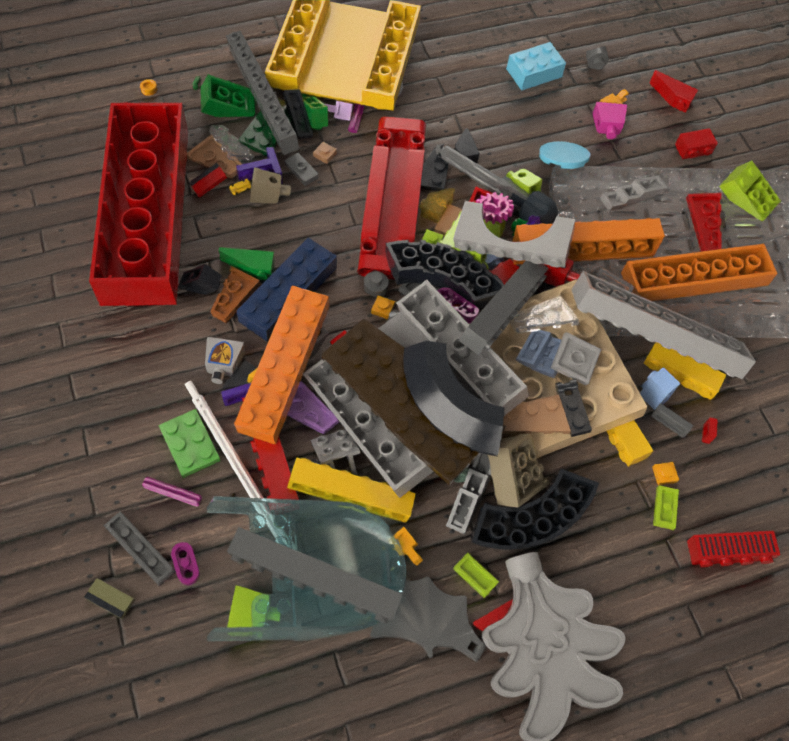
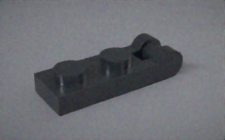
[555,379,592,437]

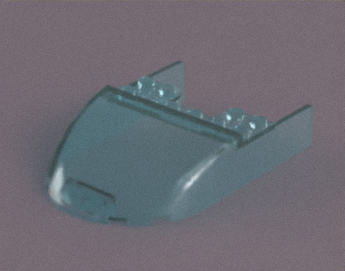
[207,496,406,642]

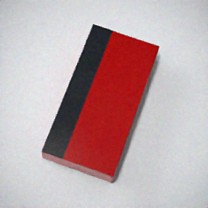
[189,163,228,198]

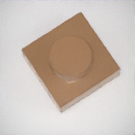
[313,142,337,164]

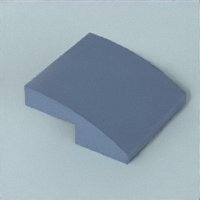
[516,328,561,378]

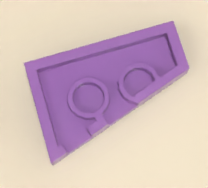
[287,381,339,435]

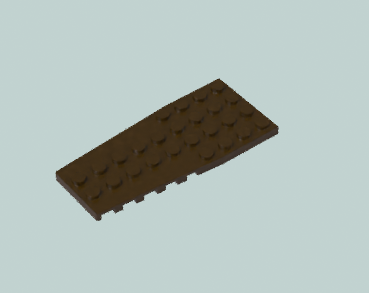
[322,319,506,485]

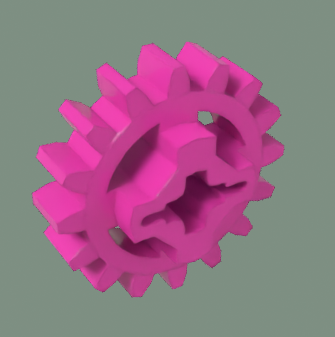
[476,192,514,224]

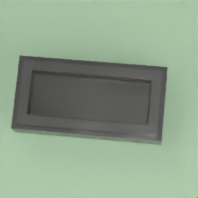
[651,403,693,438]

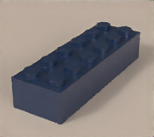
[237,237,337,342]

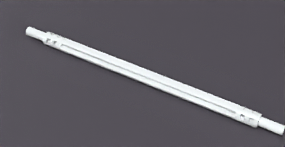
[185,381,296,550]

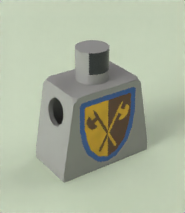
[205,337,245,384]

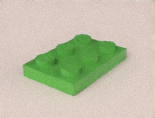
[158,409,221,478]

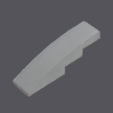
[600,175,668,211]

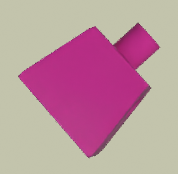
[592,102,627,139]

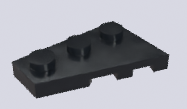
[420,147,449,192]

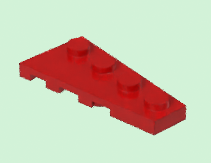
[686,193,722,252]

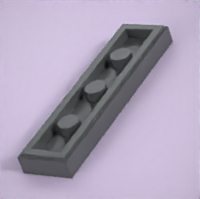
[103,511,176,586]

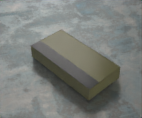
[84,578,135,619]

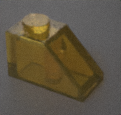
[419,188,455,223]

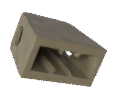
[250,168,291,204]

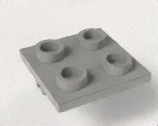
[311,429,360,475]

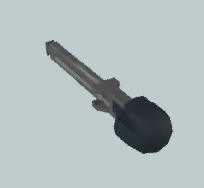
[435,143,558,224]

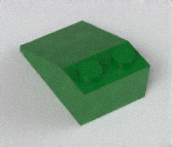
[201,74,255,117]

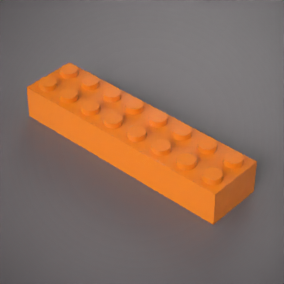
[512,218,665,265]
[621,244,778,301]
[234,286,330,444]

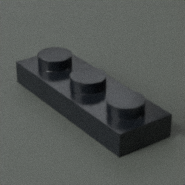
[283,89,313,139]

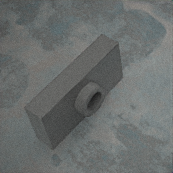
[284,153,319,186]

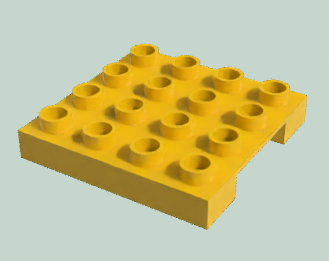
[265,0,421,111]

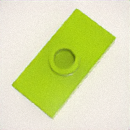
[653,485,679,530]

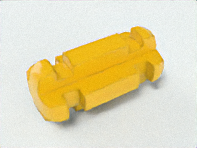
[229,179,251,195]

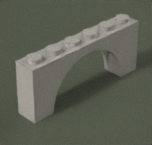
[453,201,575,268]

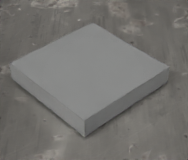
[551,332,601,385]

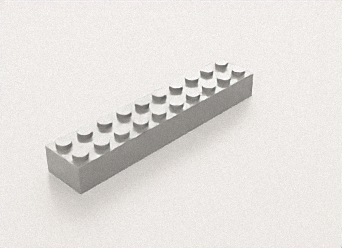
[571,271,756,379]

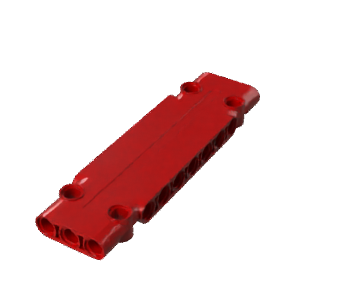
[357,117,426,280]

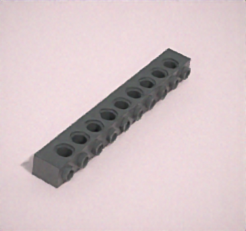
[225,30,299,155]

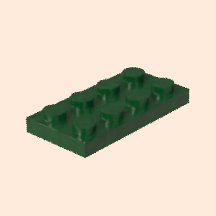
[238,98,292,156]

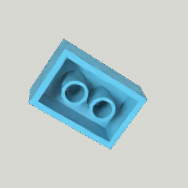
[507,42,566,91]

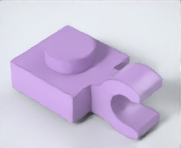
[325,101,353,121]

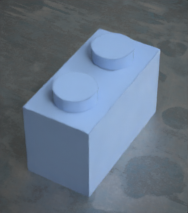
[640,367,681,410]

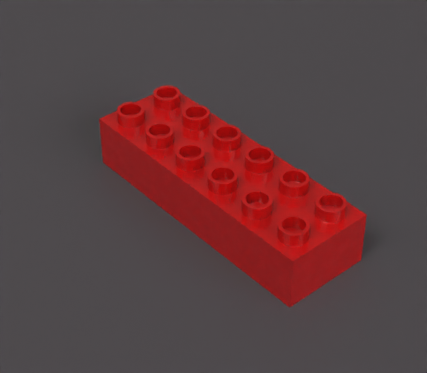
[89,103,188,306]

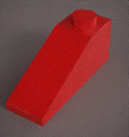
[649,70,698,113]

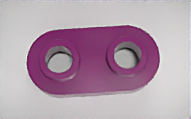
[171,542,200,586]

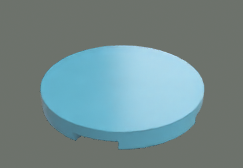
[539,141,590,169]

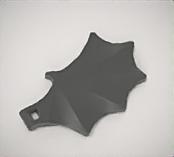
[370,572,487,662]

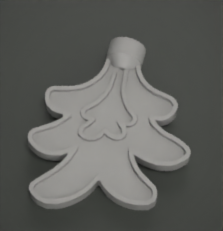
[482,552,625,741]

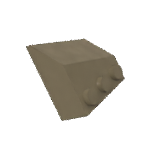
[488,433,550,507]

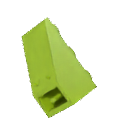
[719,161,781,221]

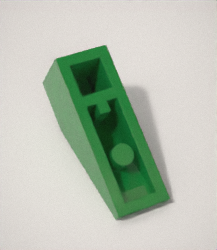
[301,93,328,130]
[219,247,275,280]

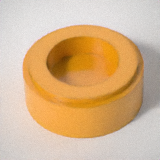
[140,79,158,96]

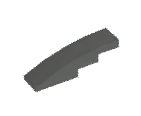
[446,453,492,534]

